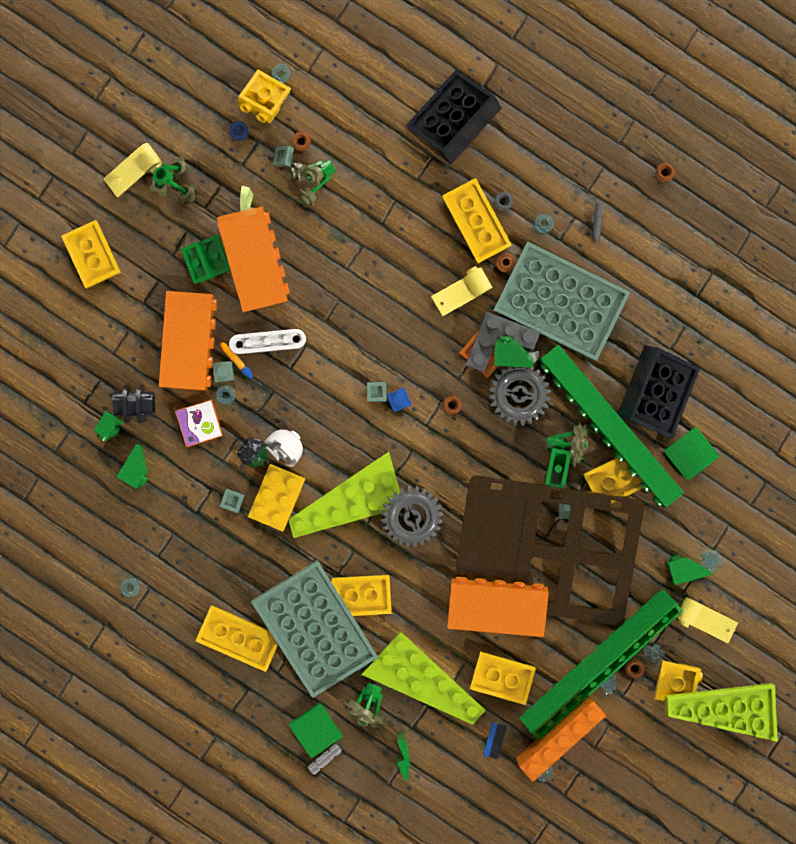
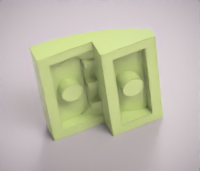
[240,186,253,211]

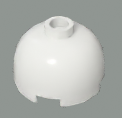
[264,429,303,467]

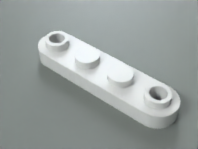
[229,329,306,354]

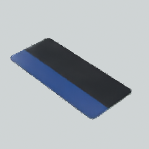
[483,722,507,759]

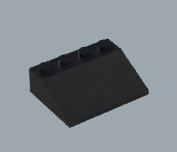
[406,70,502,164]
[618,345,700,439]

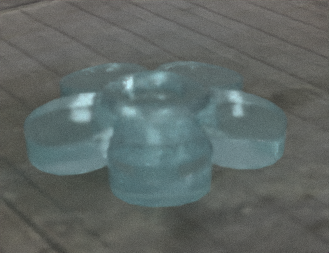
[701,550,723,572]
[643,644,665,663]
[600,674,617,695]

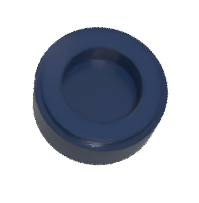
[229,121,249,141]

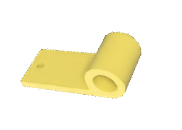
[104,143,162,197]
[431,266,493,317]
[676,597,738,643]

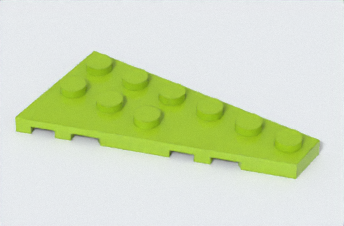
[289,452,400,538]
[362,631,486,725]
[664,683,778,742]

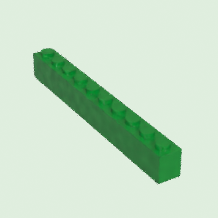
[539,344,684,509]
[519,589,683,741]

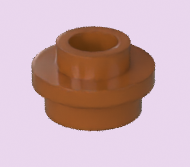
[291,132,311,151]
[655,163,675,182]
[496,253,515,273]
[443,395,462,415]
[625,659,645,679]

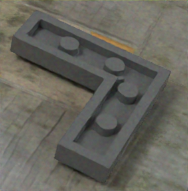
[466,312,540,373]

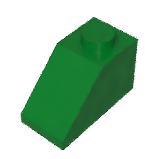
[494,336,534,368]
[117,444,149,489]
[543,448,571,488]
[665,554,712,585]

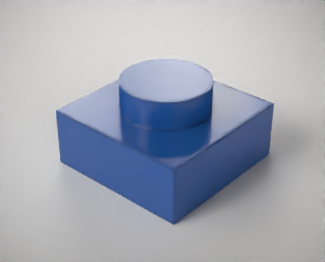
[387,388,411,412]

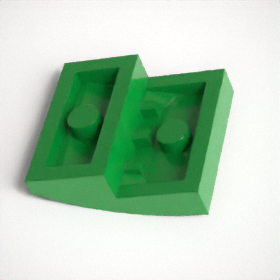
[181,235,231,284]
[664,426,719,481]
[289,702,343,758]
[397,732,410,782]

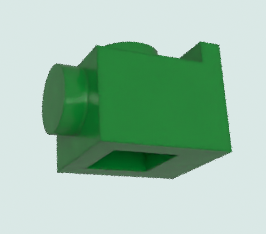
[94,411,125,442]

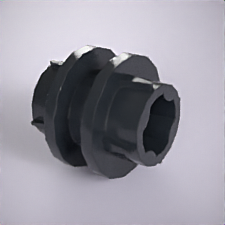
[113,385,156,423]

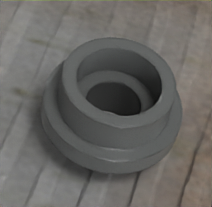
[494,192,513,211]

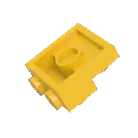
[237,70,291,123]
[654,660,702,701]

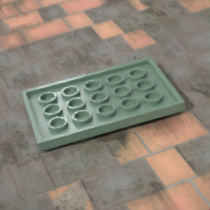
[493,241,630,361]
[251,560,378,698]

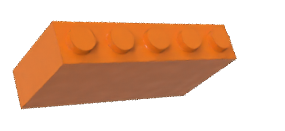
[217,206,290,312]
[159,291,217,391]
[447,577,549,637]
[516,696,606,782]

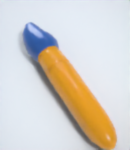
[220,342,253,379]

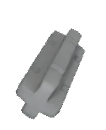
[308,743,341,775]

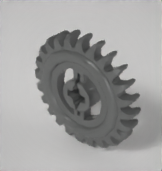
[488,366,551,426]
[380,485,443,547]

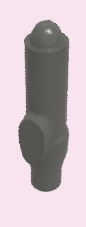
[592,203,602,241]

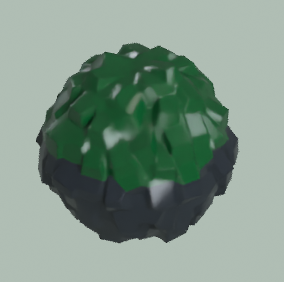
[237,438,268,468]

